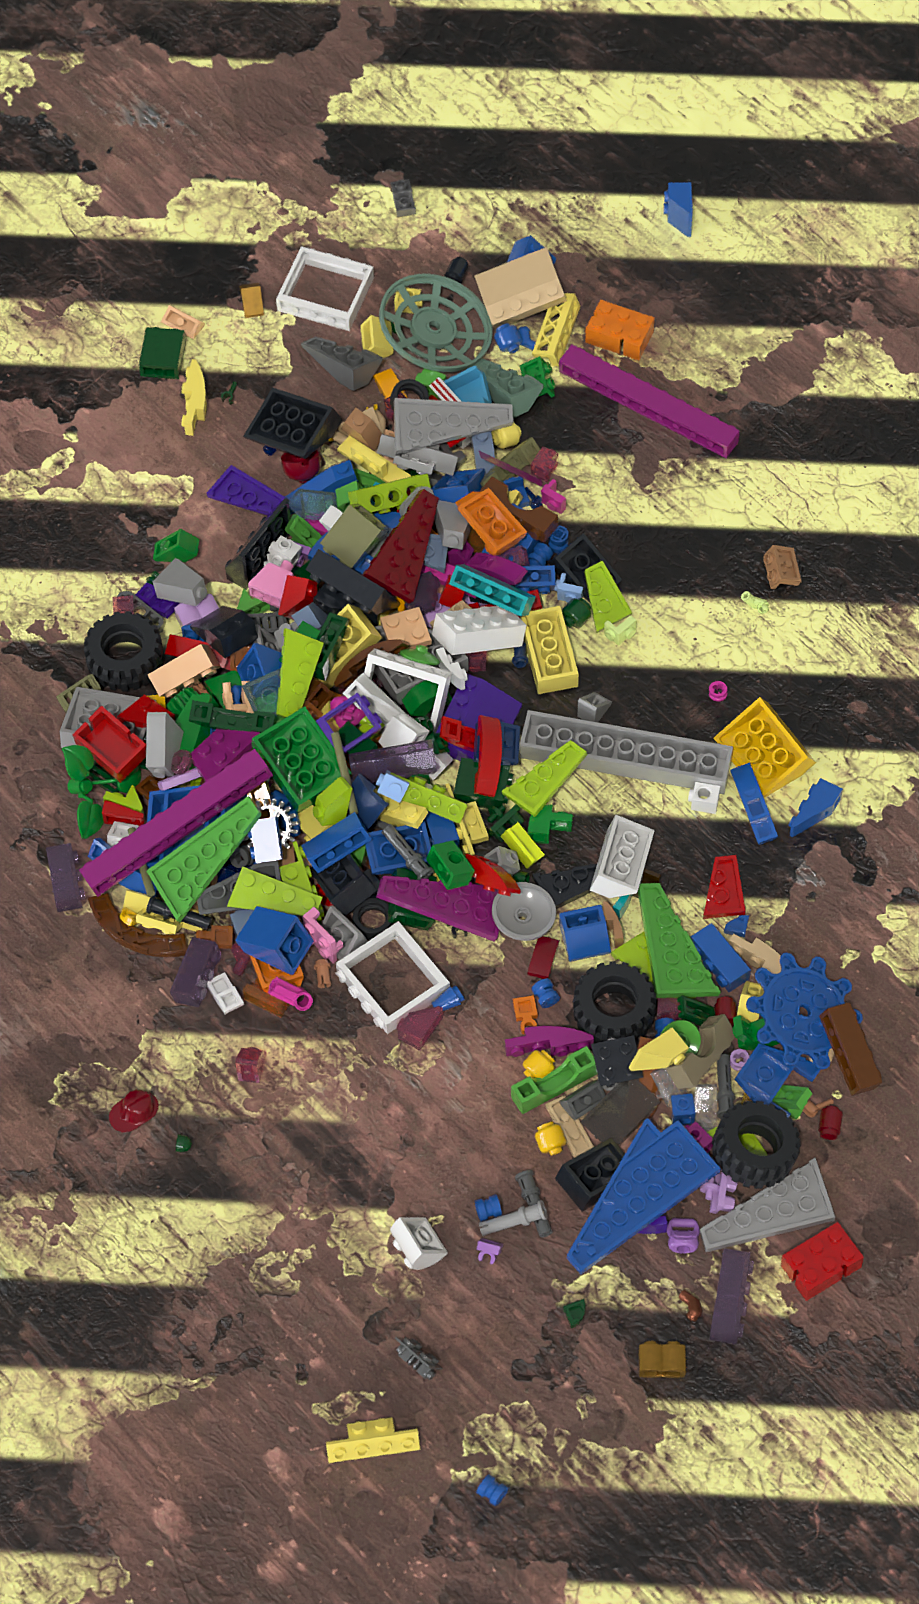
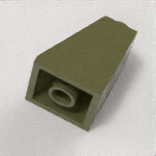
[320,503,389,569]

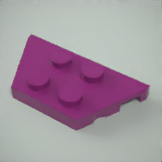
[190,729,260,782]

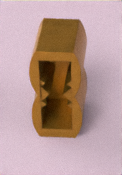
[639,1341,686,1378]

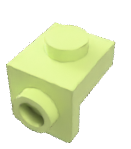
[604,616,637,645]

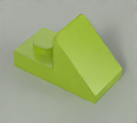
[103,785,145,817]

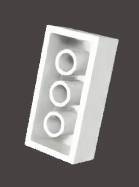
[432,606,526,655]

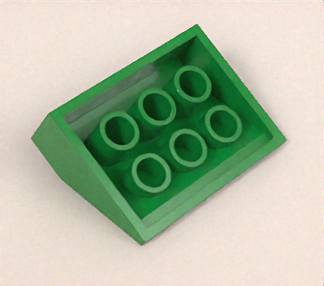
[251,706,352,813]

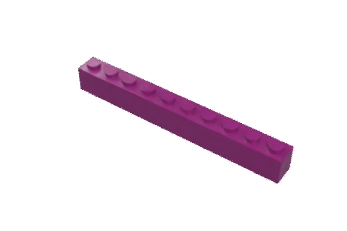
[559,344,740,458]
[79,748,273,897]

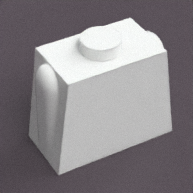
[378,713,429,766]

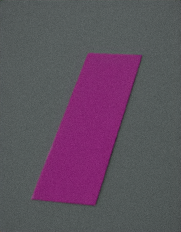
[478,450,543,487]

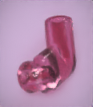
[231,943,250,976]

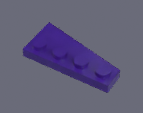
[206,465,293,516]

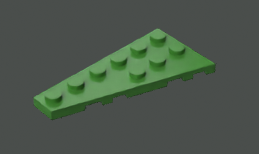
[147,796,262,923]
[638,883,721,998]

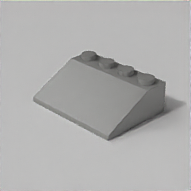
[60,687,156,748]

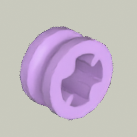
[730,1049,750,1071]

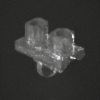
[650,1068,687,1108]

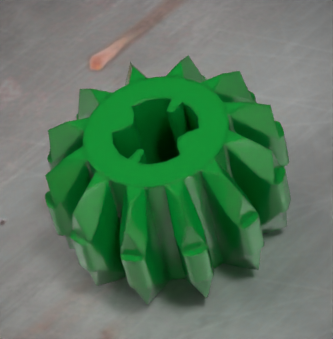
[167,688,198,720]

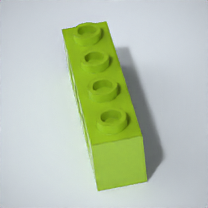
[348,474,431,514]

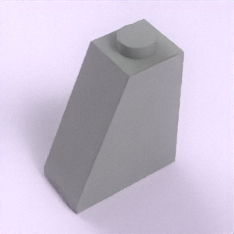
[434,500,472,550]
[153,558,208,606]
[146,712,184,778]

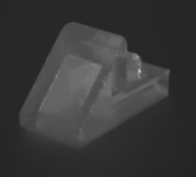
[694,1084,717,1129]

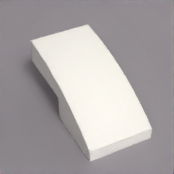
[206,972,244,1014]

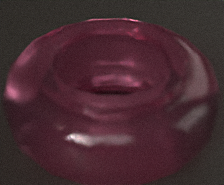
[171,750,193,774]

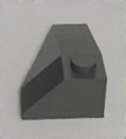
[301,337,382,391]
[197,860,281,915]

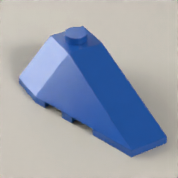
[285,459,358,515]

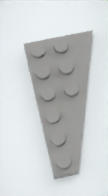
[393,398,513,455]
[700,1158,835,1252]

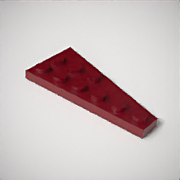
[362,489,439,603]

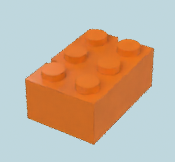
[585,299,655,361]

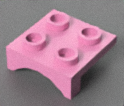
[303,907,344,963]

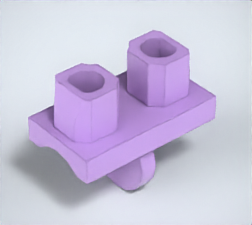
[700,1169,737,1214]

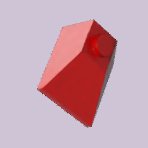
[278,575,317,620]

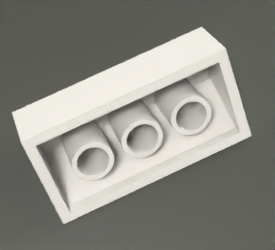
[590,815,655,898]

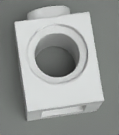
[688,782,720,814]

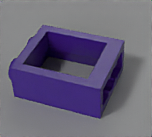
[316,693,382,754]

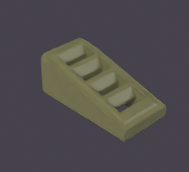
[56,674,101,713]

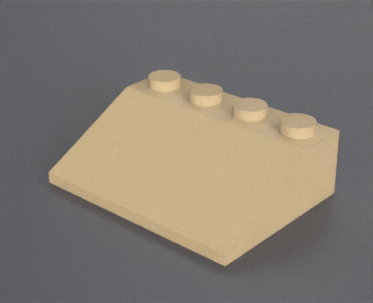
[475,247,567,330]

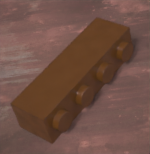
[819,1002,883,1096]

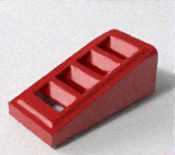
[102,800,146,826]

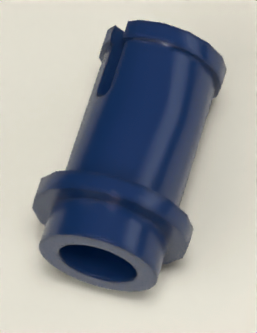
[512,641,528,668]

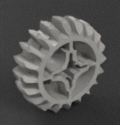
[243,798,298,853]

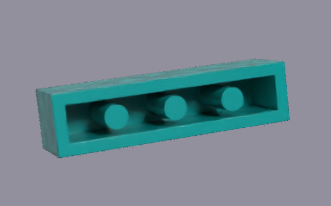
[449,564,536,616]

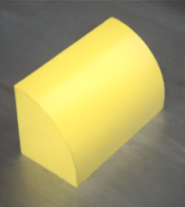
[360,315,394,358]

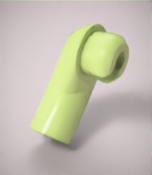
[741,591,769,614]

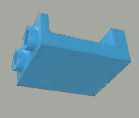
[443,366,492,403]

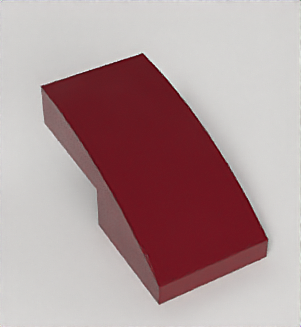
[527,936,560,979]

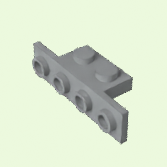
[377,434,459,476]

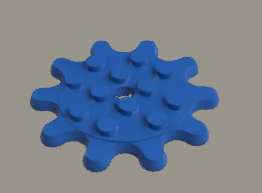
[746,953,863,1069]

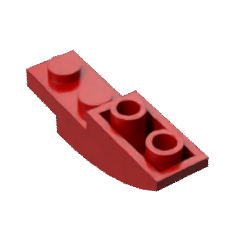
[165,634,238,672]
[465,853,521,896]

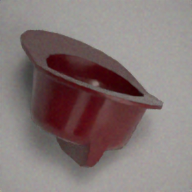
[109,1090,159,1132]

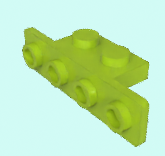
[390,772,467,823]
[279,841,324,924]

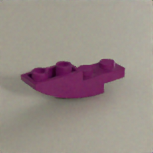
[466,553,528,585]
[505,1026,594,1057]

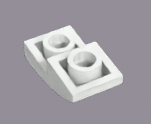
[436,647,467,690]

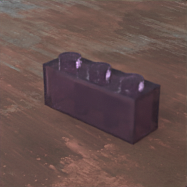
[46,843,85,912]
[170,937,221,1007]

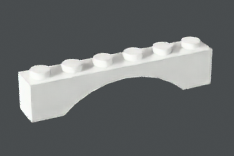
[343,673,453,780]

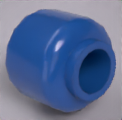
[494,323,523,354]

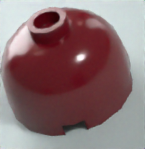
[281,450,321,483]

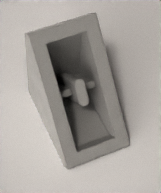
[578,692,612,722]

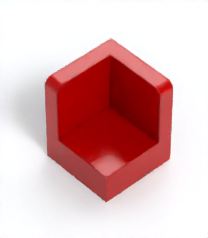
[438,574,465,608]

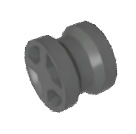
[230,845,255,868]

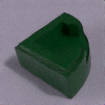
[563,1299,586,1329]

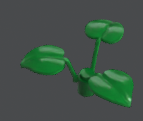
[62,745,141,839]

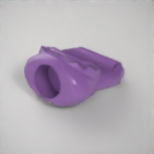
[667,1218,700,1253]

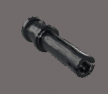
[146,895,212,931]

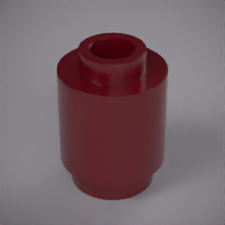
[714,996,737,1027]
[818,1106,843,1140]

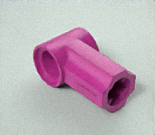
[268,977,313,1011]

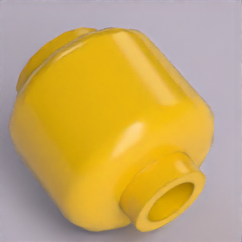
[523,1049,555,1078]
[534,1121,567,1156]

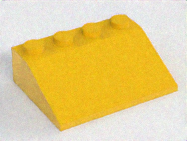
[714,697,816,798]

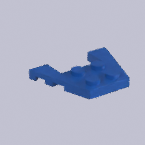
[735,1044,821,1118]

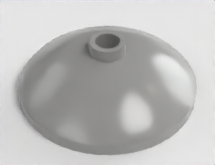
[492,882,556,941]

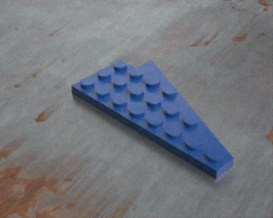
[567,1118,721,1275]

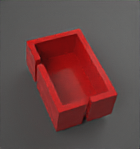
[72,705,146,783]
[780,1222,864,1301]

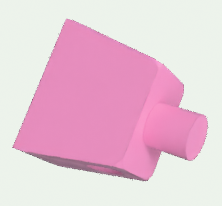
[248,560,294,608]

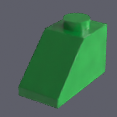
[153,529,199,563]

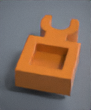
[513,995,538,1034]

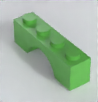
[511,1046,597,1114]

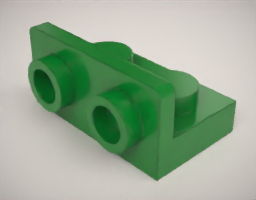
[519,356,556,397]

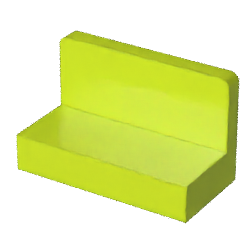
[501,823,545,869]

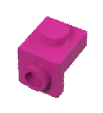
[541,479,566,514]

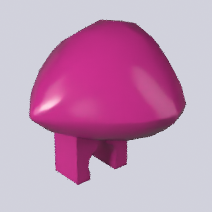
[330,696,365,728]

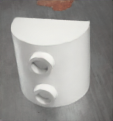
[390,1217,448,1270]

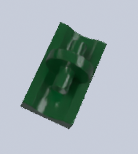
[487,804,524,843]

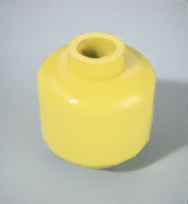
[491,422,521,449]

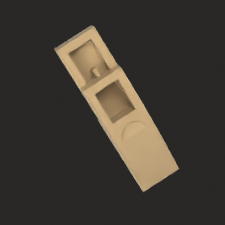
[729,934,781,974]

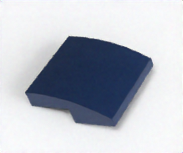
[473,722,520,765]
[346,774,389,831]

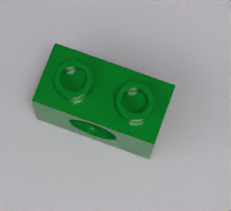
[426,840,475,890]

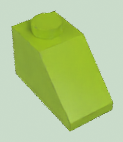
[313,777,352,826]

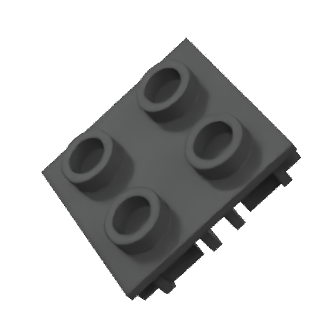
[395,1337,443,1380]

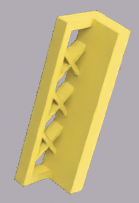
[532,293,580,366]

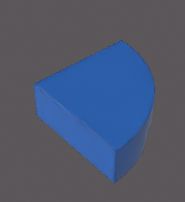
[724,915,749,938]

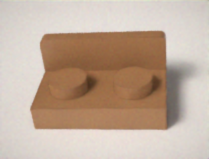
[763,545,801,589]

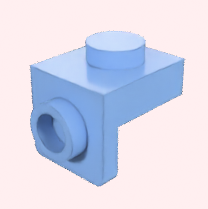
[554,573,583,603]
[375,770,409,803]

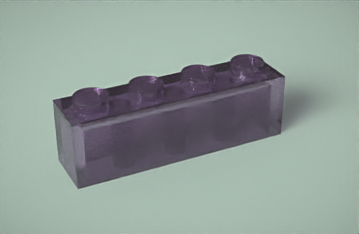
[349,739,437,783]
[710,1248,754,1345]

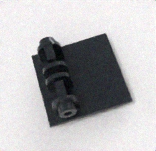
[591,1035,643,1088]

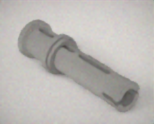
[479,1200,548,1236]

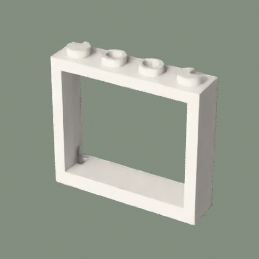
[276,247,374,331]
[359,648,452,734]
[335,921,450,1034]

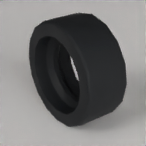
[390,379,429,411]
[353,898,393,940]

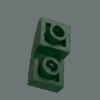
[414,716,449,755]

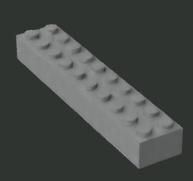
[519,710,733,794]

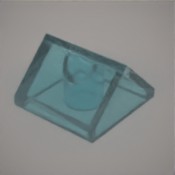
[289,489,337,520]
[242,668,281,716]

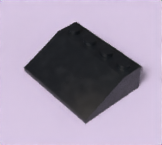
[243,387,343,459]
[225,498,291,590]
[305,549,400,615]

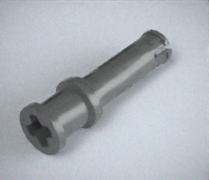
[382,824,434,880]
[716,1054,736,1119]
[514,1170,553,1238]

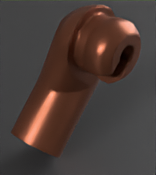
[678,1289,702,1322]

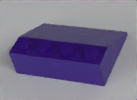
[436,674,522,761]

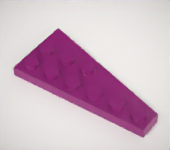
[376,876,499,942]

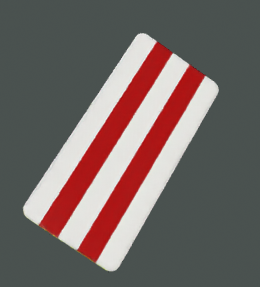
[429,377,461,402]

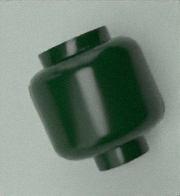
[562,598,591,628]

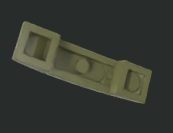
[480,437,542,487]

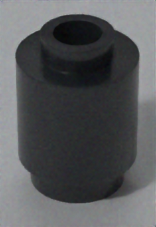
[444,257,468,284]

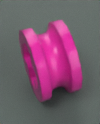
[709,681,727,702]

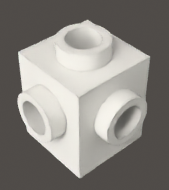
[268,536,302,566]

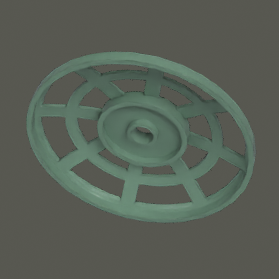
[379,274,493,372]

